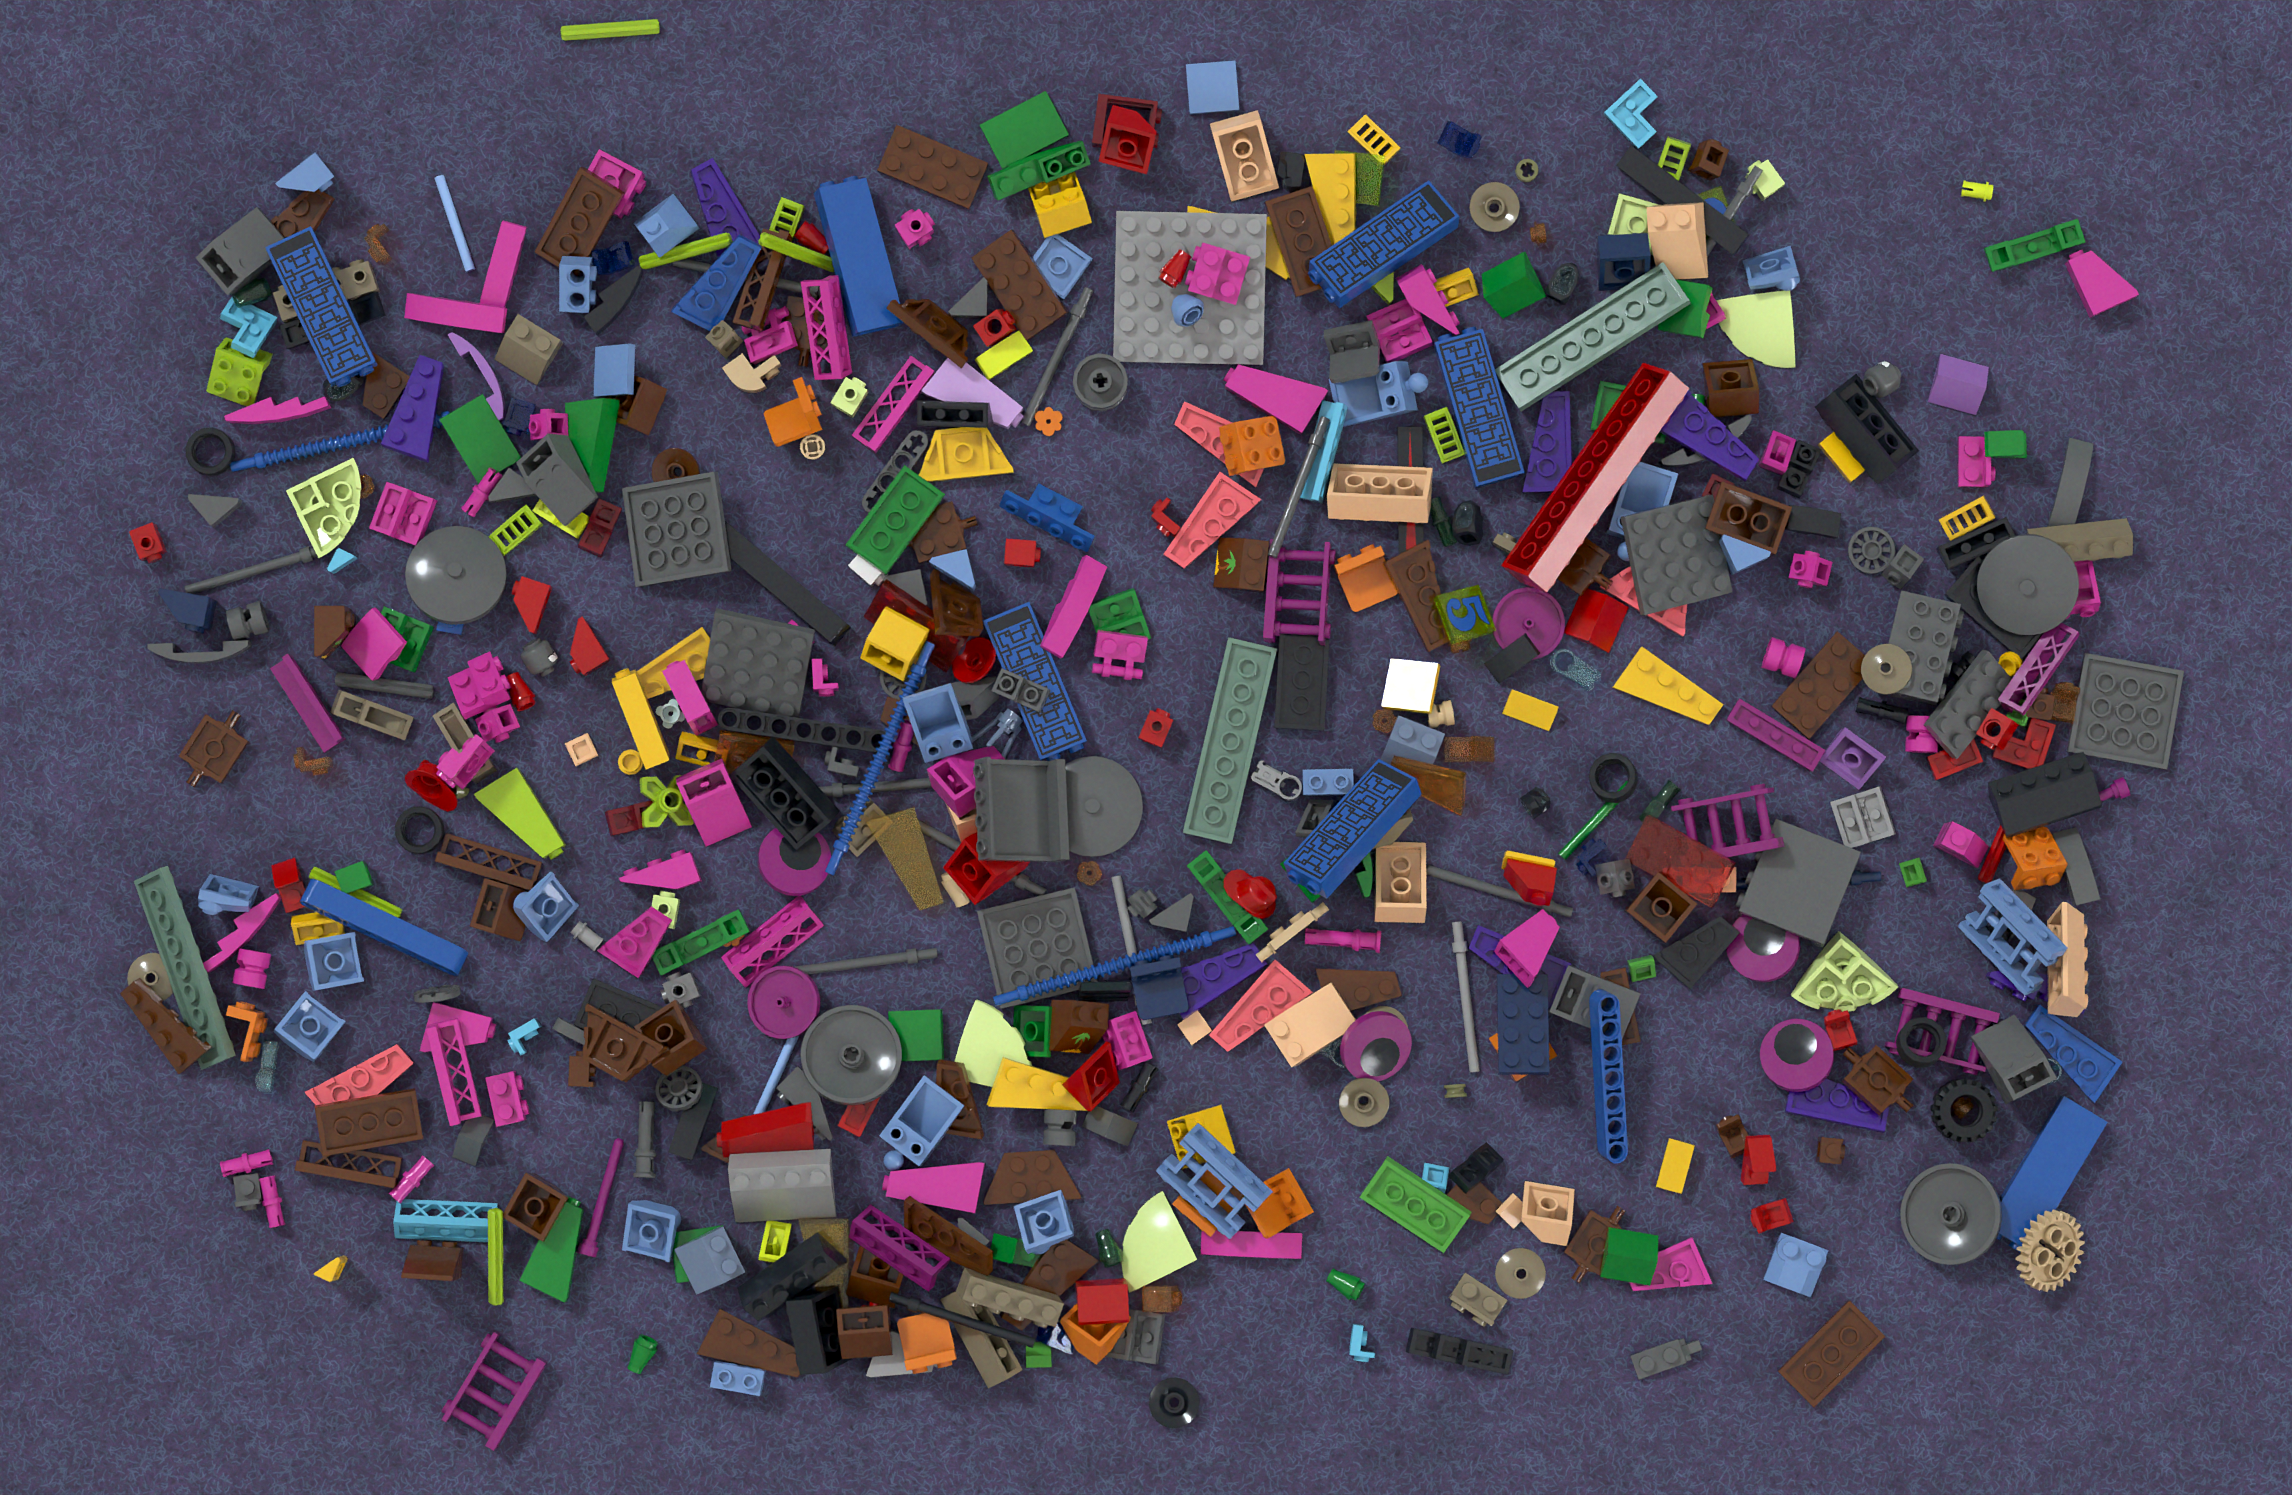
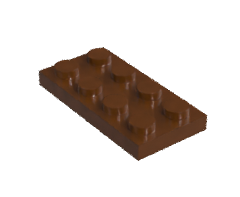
[877,125,989,209]
[535,166,625,276]
[1264,186,1332,298]
[971,229,1068,341]
[1771,631,1865,740]
[314,1088,423,1156]
[1778,1300,1885,1408]

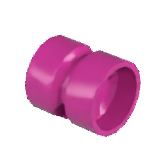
[1761,637,1805,679]
[1905,716,1938,753]
[233,948,271,989]

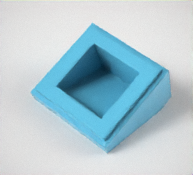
[327,548,358,574]
[1422,1163,1449,1194]

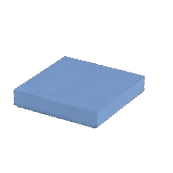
[1186,61,1239,115]
[1032,234,1093,300]
[594,344,635,397]

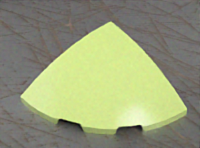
[1716,290,1795,368]
[286,458,361,558]
[1791,931,1898,1012]
[955,1000,1032,1087]
[1122,1191,1197,1293]

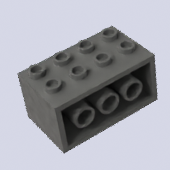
[1882,590,1964,706]

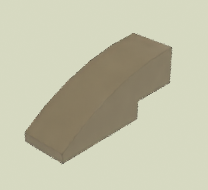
[330,690,414,740]
[433,703,497,784]

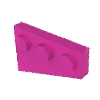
[597,906,672,978]
[1629,1237,1712,1291]

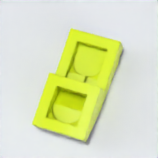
[975,331,1033,380]
[532,499,590,539]

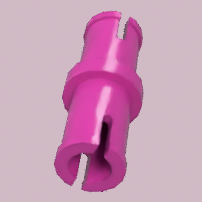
[461,467,503,517]
[888,719,914,772]
[220,1149,273,1177]
[389,1155,434,1204]
[259,1175,285,1228]

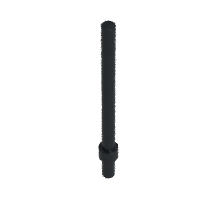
[889,1292,1036,1348]

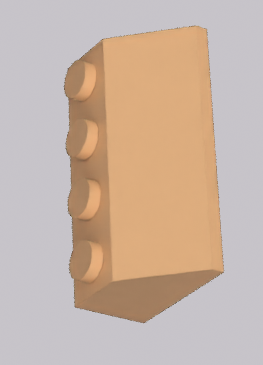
[1327,464,1433,523]
[2047,902,2088,1017]

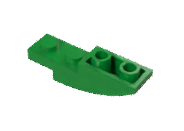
[987,141,1090,200]

